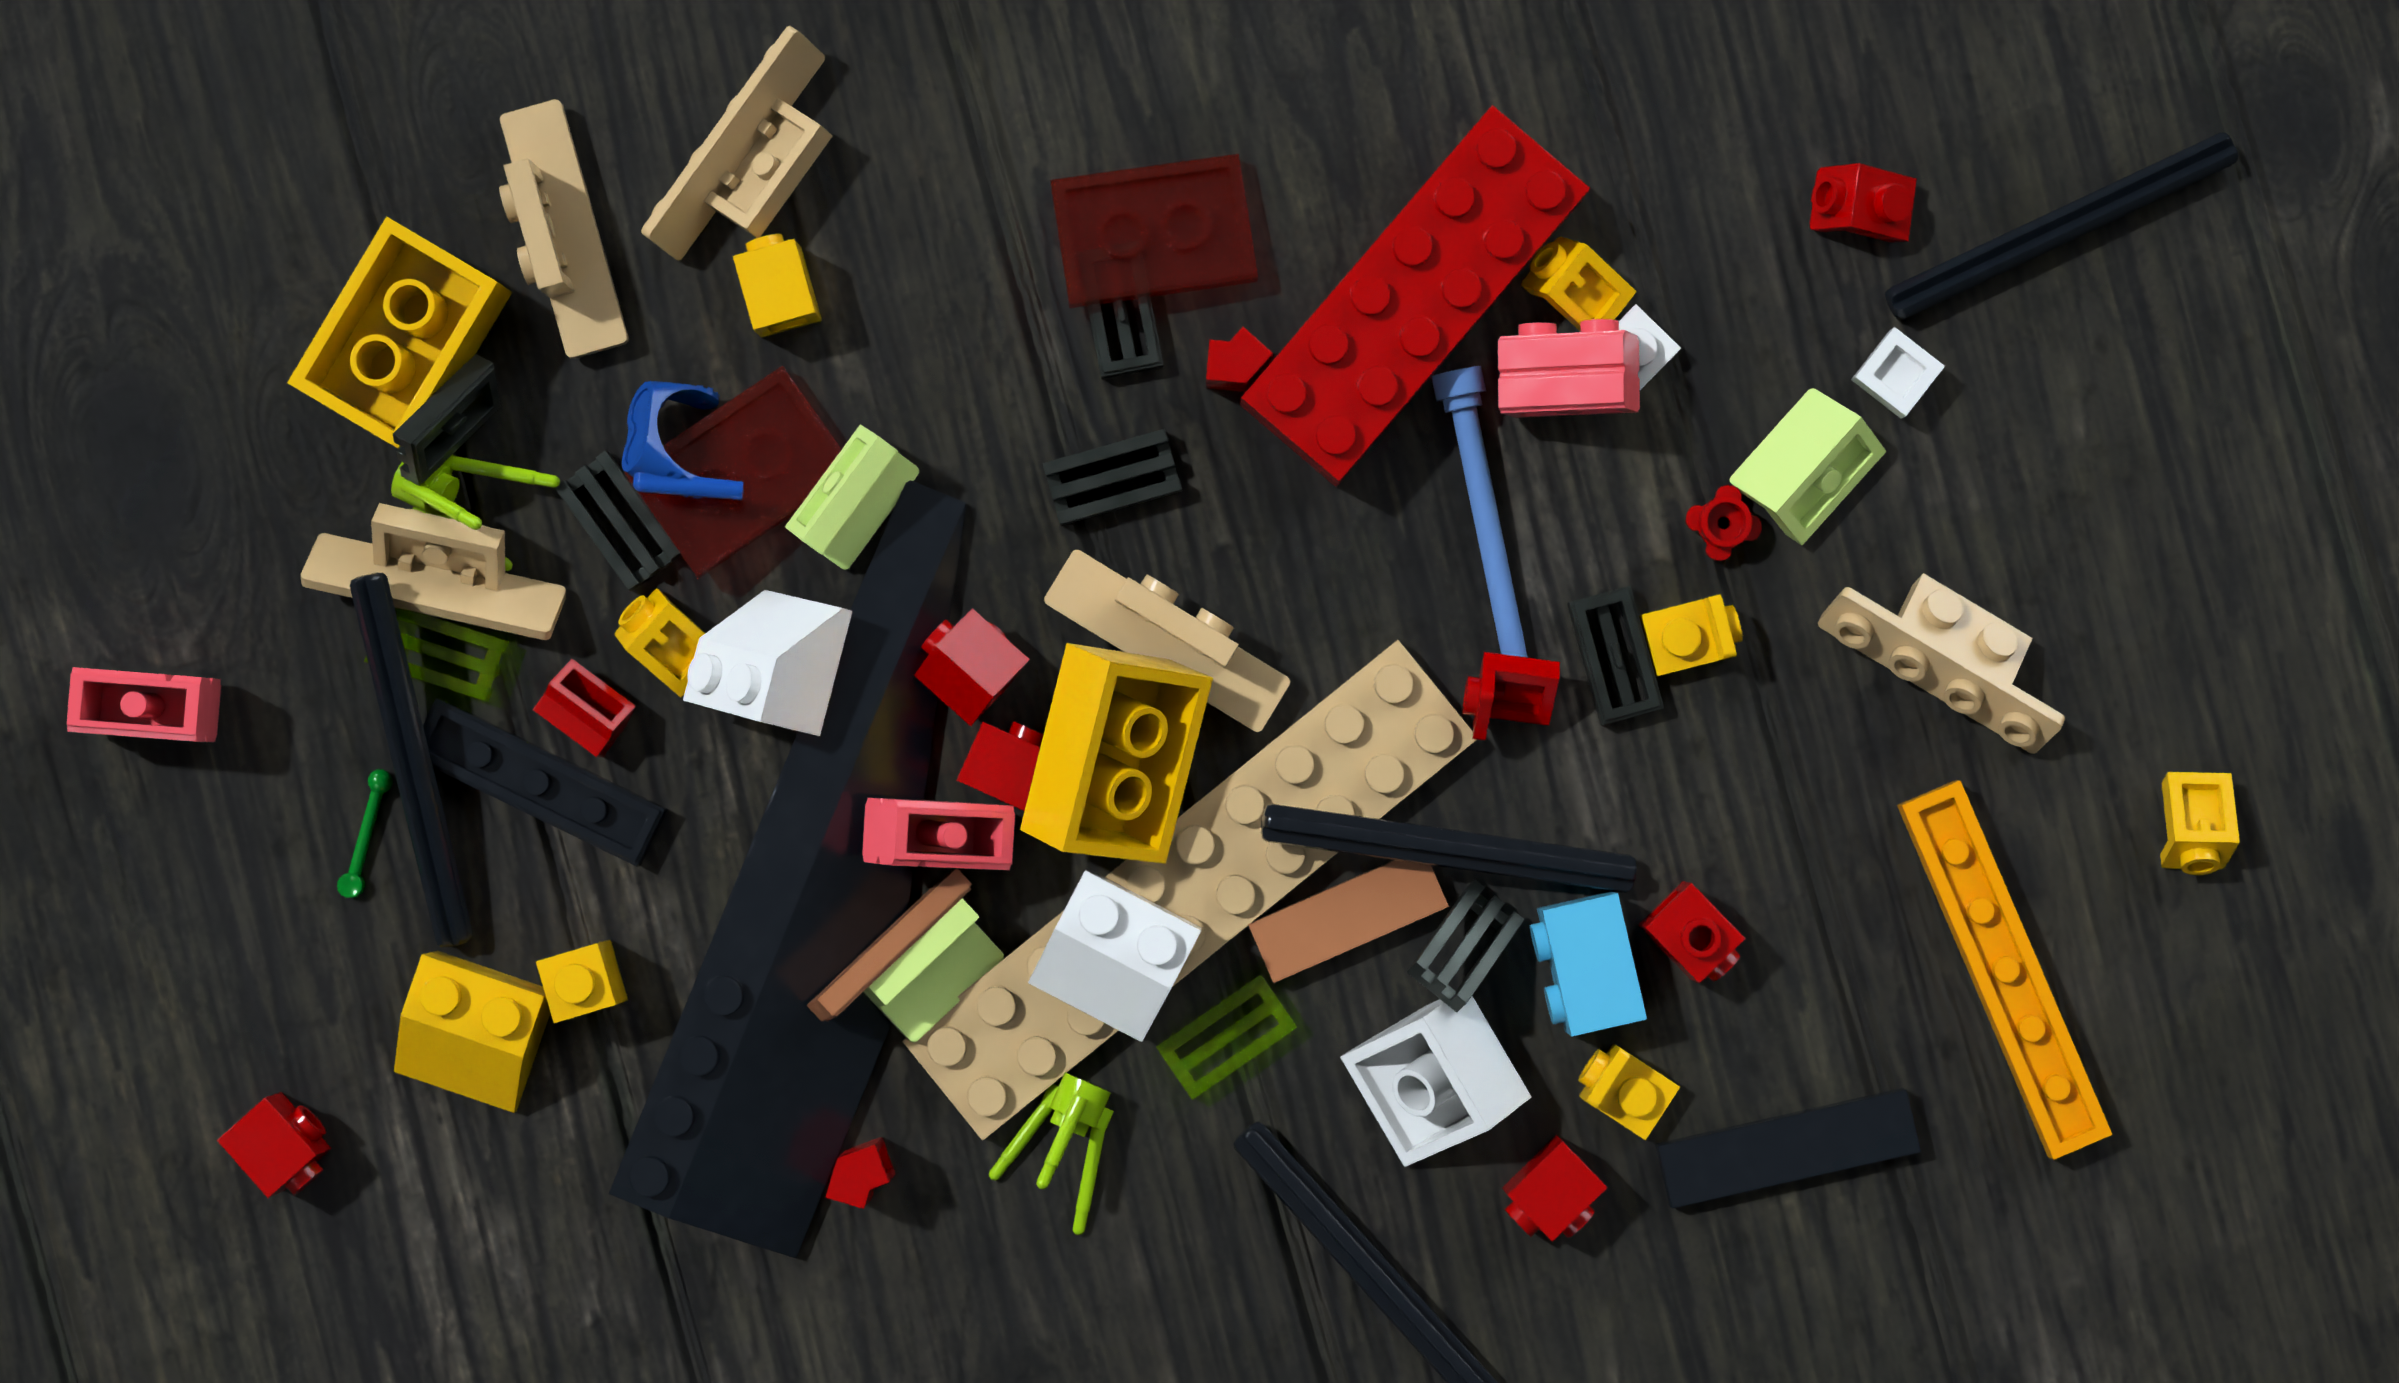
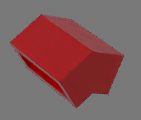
[1206,327,1273,392]
[532,659,636,757]
[825,1137,896,1209]

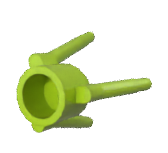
[391,454,560,571]
[989,1072,1114,1235]

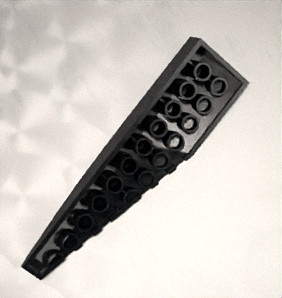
[608,480,967,1258]

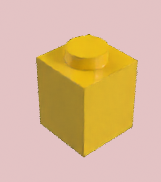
[733,234,822,338]
[536,940,628,1023]

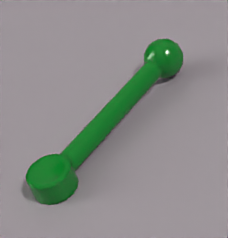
[337,769,393,898]

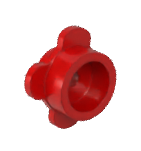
[1685,485,1762,561]

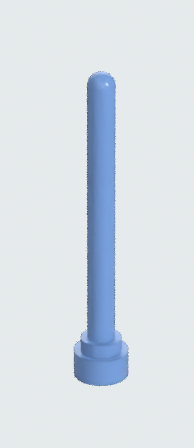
[1431,366,1528,658]

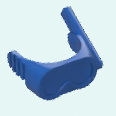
[622,381,744,500]

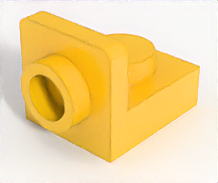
[1521,237,1637,331]
[614,588,705,698]
[1639,594,1743,677]
[2160,772,2240,875]
[1578,1043,1680,1141]

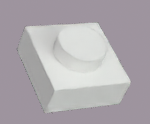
[1619,304,1681,390]
[1851,327,1945,418]

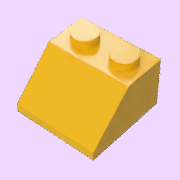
[394,951,550,1113]

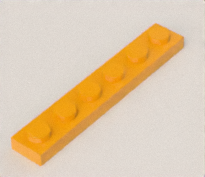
[1897,780,2113,1160]

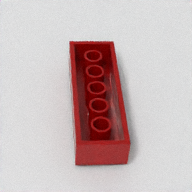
[1240,105,1590,487]

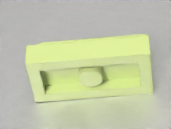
[1730,388,1887,545]
[785,424,919,570]
[863,898,1004,1042]

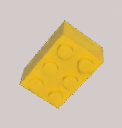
[287,216,512,449]
[1020,643,1213,864]

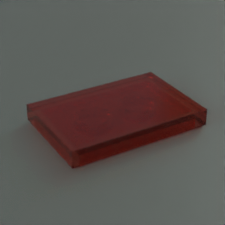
[1050,154,1258,308]
[624,365,842,579]

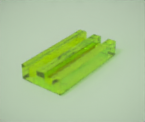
[364,607,509,701]
[1156,974,1297,1100]

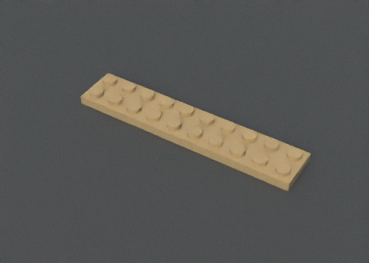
[902,640,1477,1141]

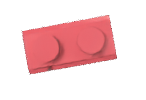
[1498,319,1640,418]
[66,667,221,742]
[862,798,1015,870]

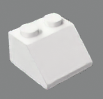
[683,590,852,736]
[1028,868,1201,1042]
[1340,996,1532,1167]

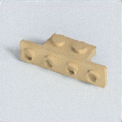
[641,26,833,261]
[499,99,629,359]
[301,503,566,640]
[1044,550,1290,732]
[1818,573,2065,754]

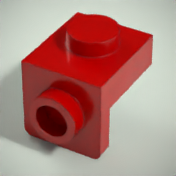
[1810,163,1917,243]
[1462,652,1560,740]

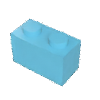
[1530,891,1647,1036]

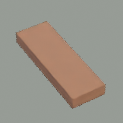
[1248,860,1449,983]
[807,868,972,1021]

